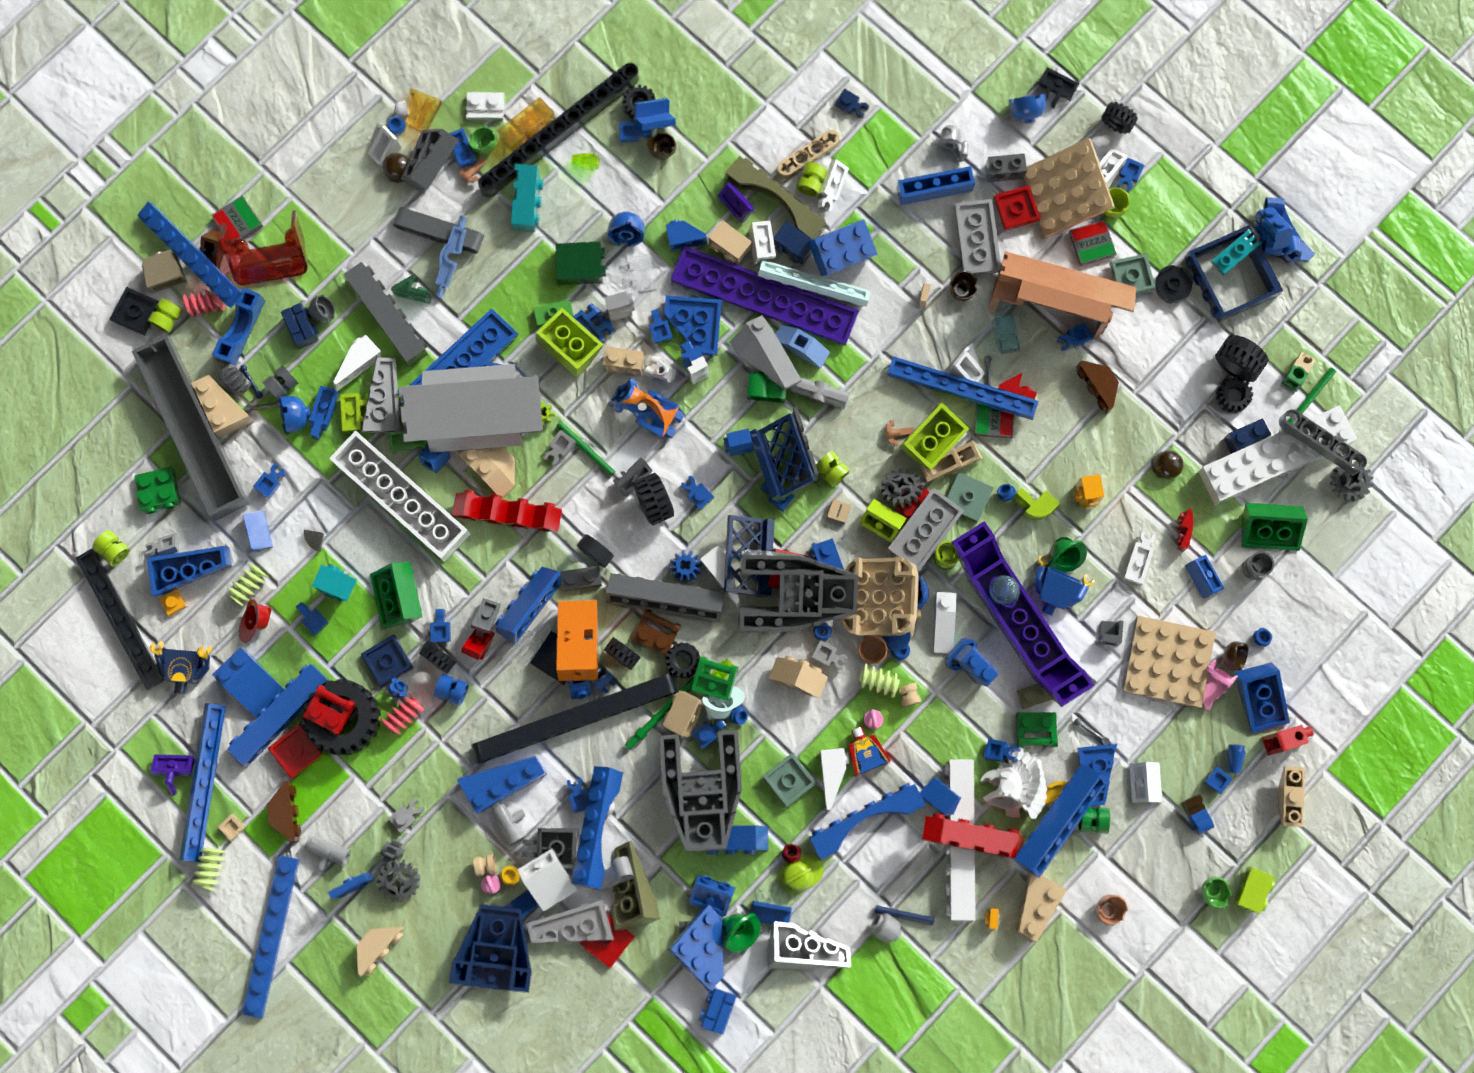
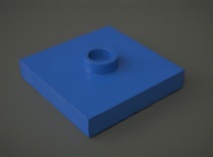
[328,873,375,899]

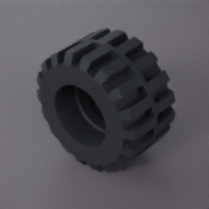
[1215,335,1269,382]
[633,473,674,526]

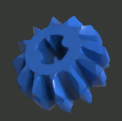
[670,550,702,583]

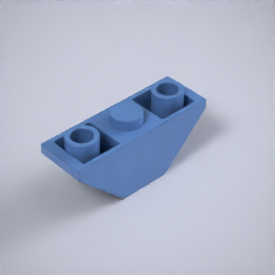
[775,325,830,369]

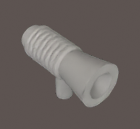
[490,801,526,846]
[305,837,351,870]

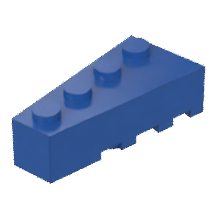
[147,546,232,597]
[457,756,547,814]

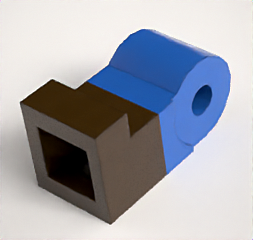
[1181,794,1214,835]

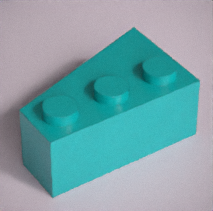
[511,164,544,232]
[312,564,357,602]

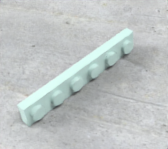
[758,260,870,307]

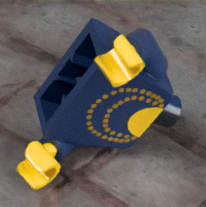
[150,641,212,695]

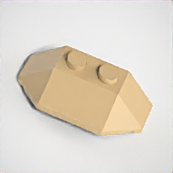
[454,447,515,498]

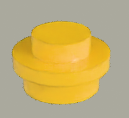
[500,866,520,886]

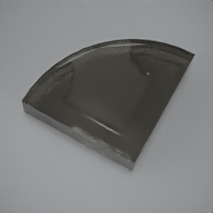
[304,530,324,552]

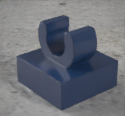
[590,667,616,693]

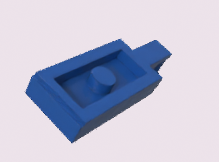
[309,386,340,440]

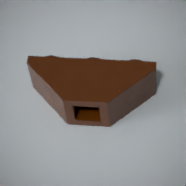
[1076,360,1119,414]
[267,782,301,842]

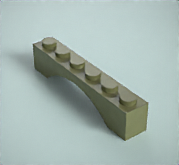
[725,156,826,239]

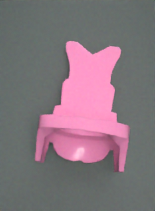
[1203,660,1238,710]

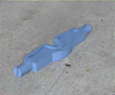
[435,215,467,298]

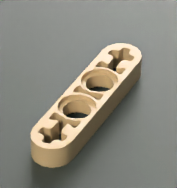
[778,130,840,179]

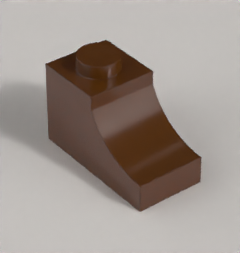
[200,230,229,270]

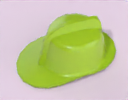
[778,854,824,894]

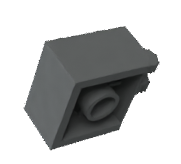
[522,828,579,869]

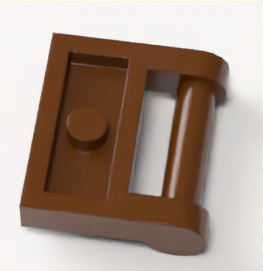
[632,609,681,656]

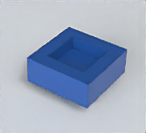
[1204,766,1233,795]

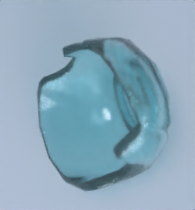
[989,575,1020,606]

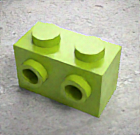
[859,499,907,543]
[1234,867,1275,914]

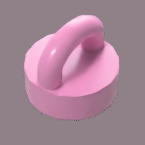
[864,710,883,730]
[481,875,502,895]

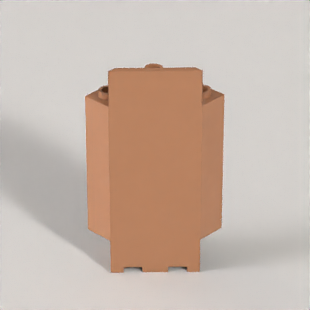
[988,251,1136,339]

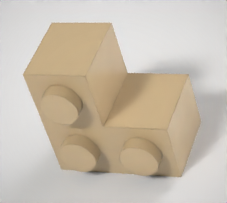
[769,656,828,699]

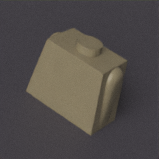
[142,250,188,293]

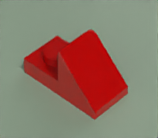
[998,373,1037,400]
[461,629,495,660]

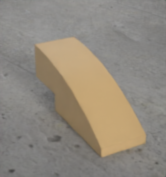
[920,441,983,482]

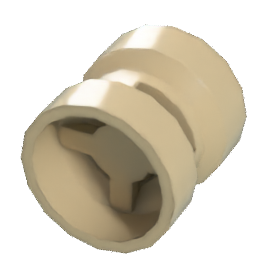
[898,683,922,707]
[473,854,497,877]

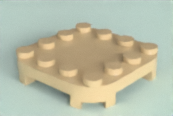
[839,556,918,636]

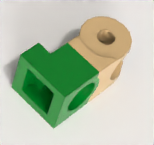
[1281,352,1315,392]

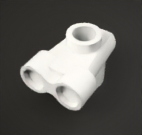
[644,356,676,383]

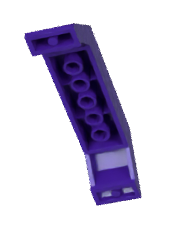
[951,521,1095,707]

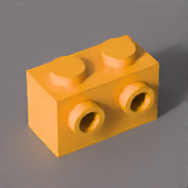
[1074,474,1105,509]

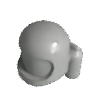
[938,125,969,162]

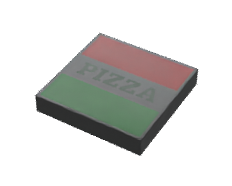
[211,195,263,246]
[1069,220,1117,266]
[974,403,1014,438]

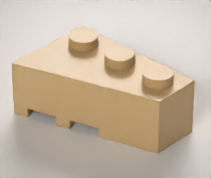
[192,375,255,438]
[1016,872,1067,942]

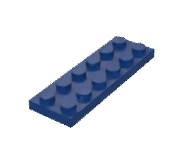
[410,308,518,386]

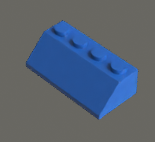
[495,567,561,645]

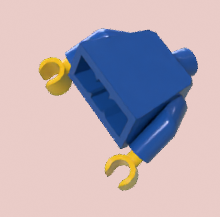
[1035,556,1095,616]

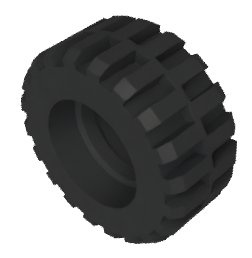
[301,679,381,755]

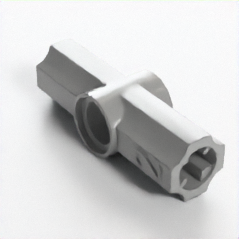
[790,378,849,409]

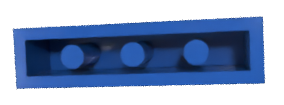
[896,166,975,206]

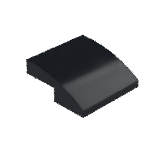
[530,631,567,685]

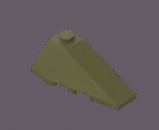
[612,841,660,931]

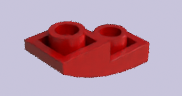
[1176,508,1193,552]

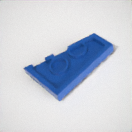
[1077,744,1117,806]

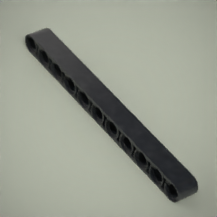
[478,63,639,197]
[471,673,678,764]

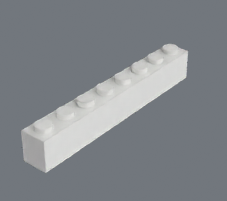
[945,759,975,920]

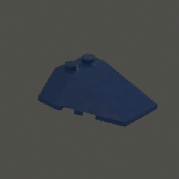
[449,904,532,993]

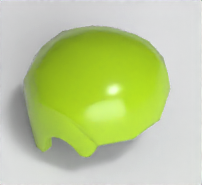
[1104,188,1130,218]

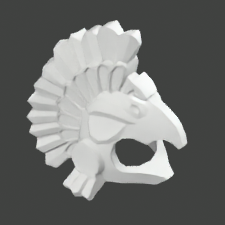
[980,747,1047,819]

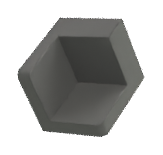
[1099,620,1123,646]

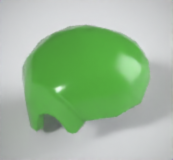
[468,126,497,154]
[1201,877,1232,909]

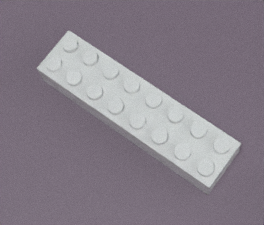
[1198,405,1357,505]
[329,431,470,562]

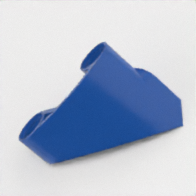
[1261,197,1315,262]

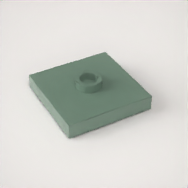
[1109,253,1156,294]
[947,472,994,523]
[762,752,817,808]

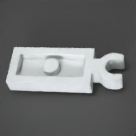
[817,159,849,212]
[1123,531,1155,585]

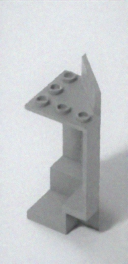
[398,364,543,453]

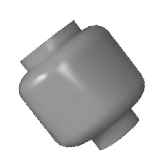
[871,914,901,944]

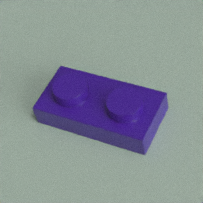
[717,182,755,223]

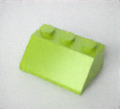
[536,308,603,378]
[899,403,969,470]

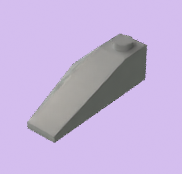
[729,316,801,390]
[767,922,851,969]

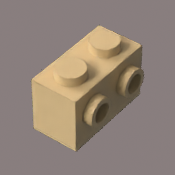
[708,220,752,265]
[603,346,645,376]
[663,691,704,737]

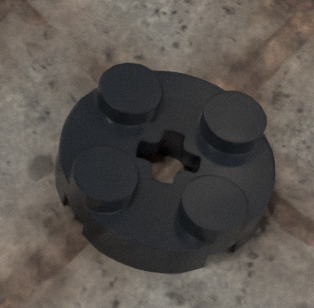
[1154,265,1193,304]

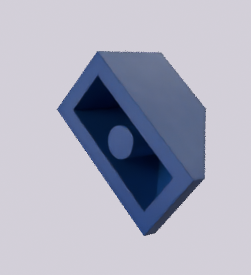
[666,220,707,251]

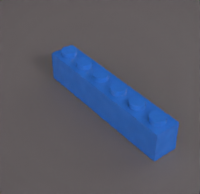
[227,664,330,766]
[1015,763,1107,878]

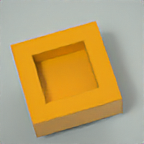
[159,589,187,616]
[984,908,999,929]

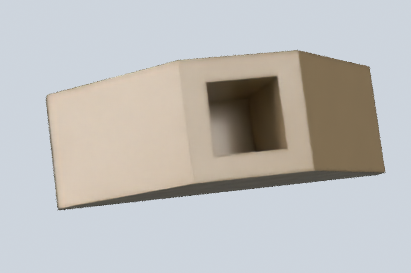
[1277,766,1305,828]
[357,927,405,976]

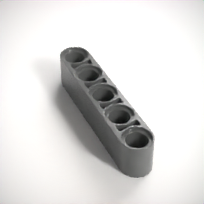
[393,207,484,254]
[1279,409,1367,474]

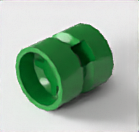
[1078,807,1110,834]

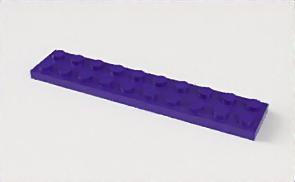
[671,246,859,346]

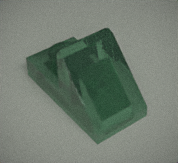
[391,274,432,304]

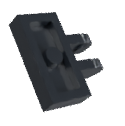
[1038,67,1080,108]

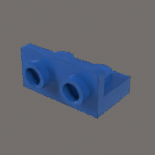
[809,538,844,570]
[689,875,735,916]

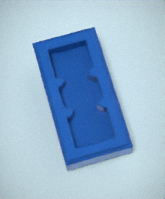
[450,128,477,169]

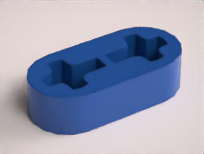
[945,638,977,671]

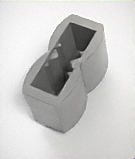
[604,291,635,322]

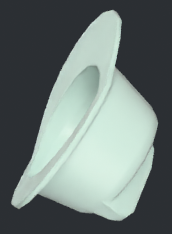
[702,687,745,720]

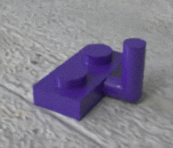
[150,754,195,796]

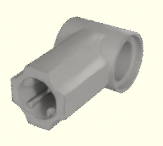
[601,856,634,891]

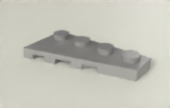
[361,358,400,433]
[526,900,613,943]

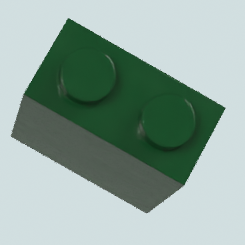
[555,241,606,285]

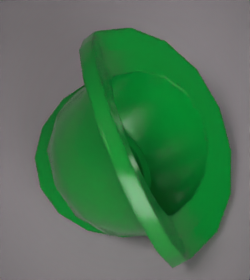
[1048,537,1087,573]
[722,913,761,952]

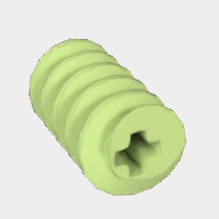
[227,564,269,607]
[857,663,900,698]
[192,847,227,890]

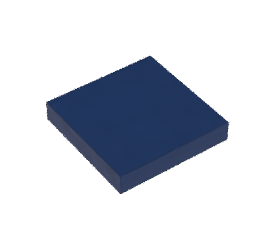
[361,634,414,688]

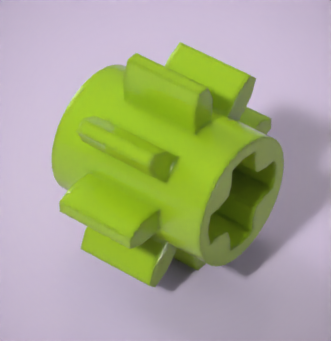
[541,402,555,427]

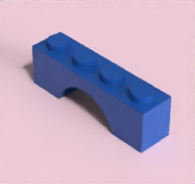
[212,287,266,366]

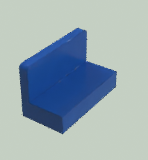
[634,98,676,131]
[751,901,792,924]

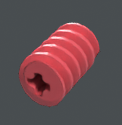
[183,289,226,317]
[380,693,425,734]

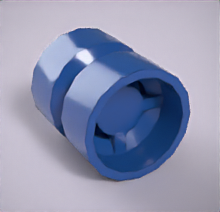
[433,673,469,706]

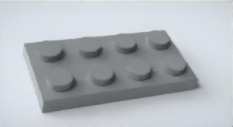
[954,199,1001,275]
[887,488,964,572]

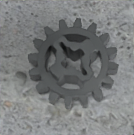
[1330,461,1374,502]
[880,468,923,508]
[376,859,420,902]

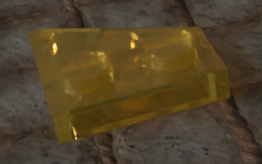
[408,88,442,132]

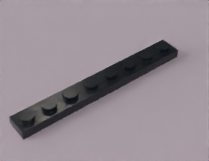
[76,548,165,690]

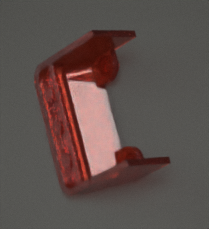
[220,211,308,286]

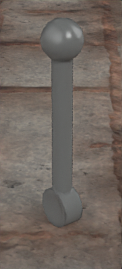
[984,355,992,386]
[244,400,280,413]
[1074,718,1110,745]

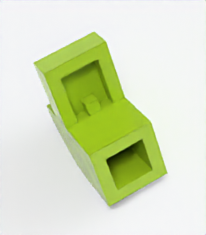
[1014,488,1060,520]

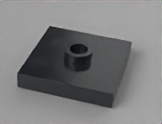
[109,287,159,336]

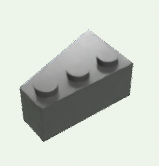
[401,129,459,190]

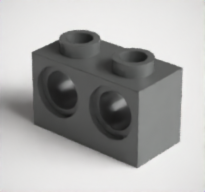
[985,153,1027,183]

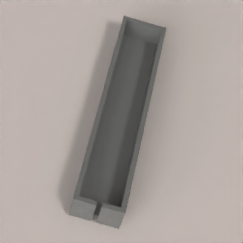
[132,335,250,521]

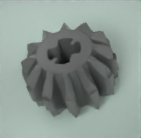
[218,363,251,396]

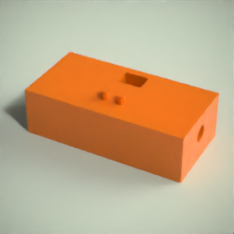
[557,600,598,681]

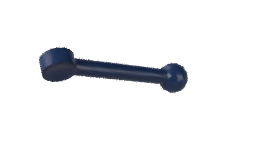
[240,365,263,399]

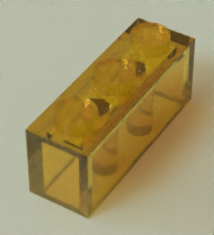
[498,97,556,152]

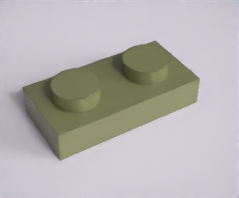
[1017,684,1053,709]

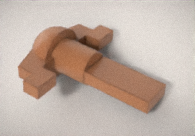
[459,158,486,183]
[885,420,914,447]

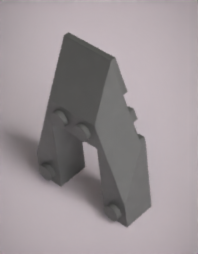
[738,550,858,632]
[659,730,742,852]

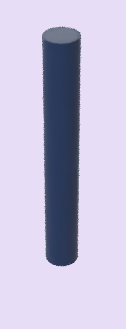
[874,905,934,925]

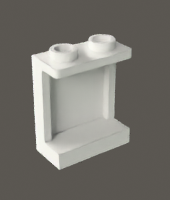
[517,849,578,911]

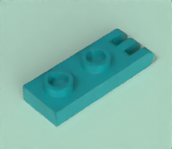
[1211,229,1262,276]

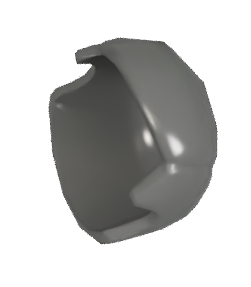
[308,294,335,323]

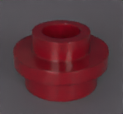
[782,844,801,863]

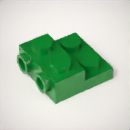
[134,466,181,514]

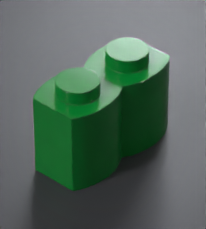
[747,371,786,403]

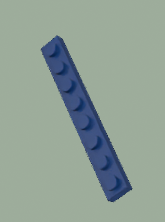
[137,201,243,308]
[887,356,1039,420]
[179,703,226,862]
[242,855,300,1018]

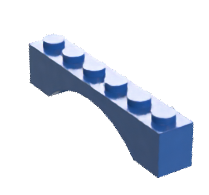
[571,766,623,890]
[810,782,926,860]

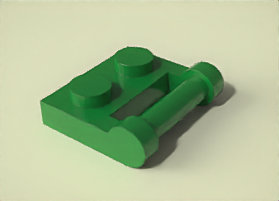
[691,656,739,701]
[1016,712,1058,748]

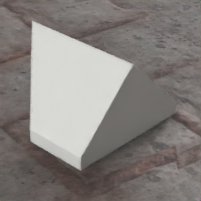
[368,124,402,166]
[950,343,985,382]

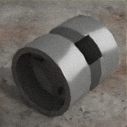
[262,365,299,400]
[1243,552,1274,580]

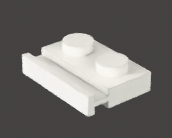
[466,92,505,121]

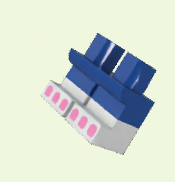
[680,341,709,384]

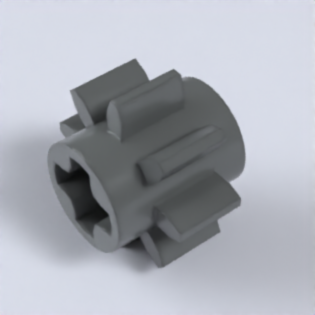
[380,840,405,864]

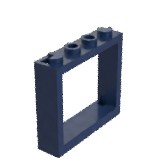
[1185,225,1284,323]

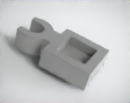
[544,430,576,466]
[145,533,179,558]
[812,640,848,670]
[388,799,425,833]

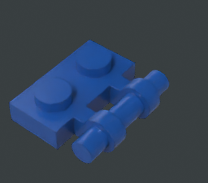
[573,303,616,342]

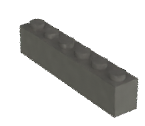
[343,262,428,367]
[606,573,725,622]

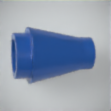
[1226,744,1246,773]

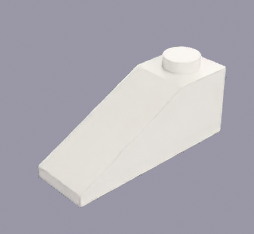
[1099,148,1128,189]
[334,335,381,391]
[700,545,739,607]
[933,592,956,653]
[820,748,849,810]

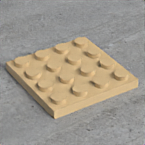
[1024,138,1115,238]
[1123,616,1216,708]

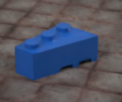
[706,825,768,855]

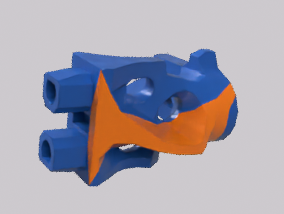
[608,378,685,438]

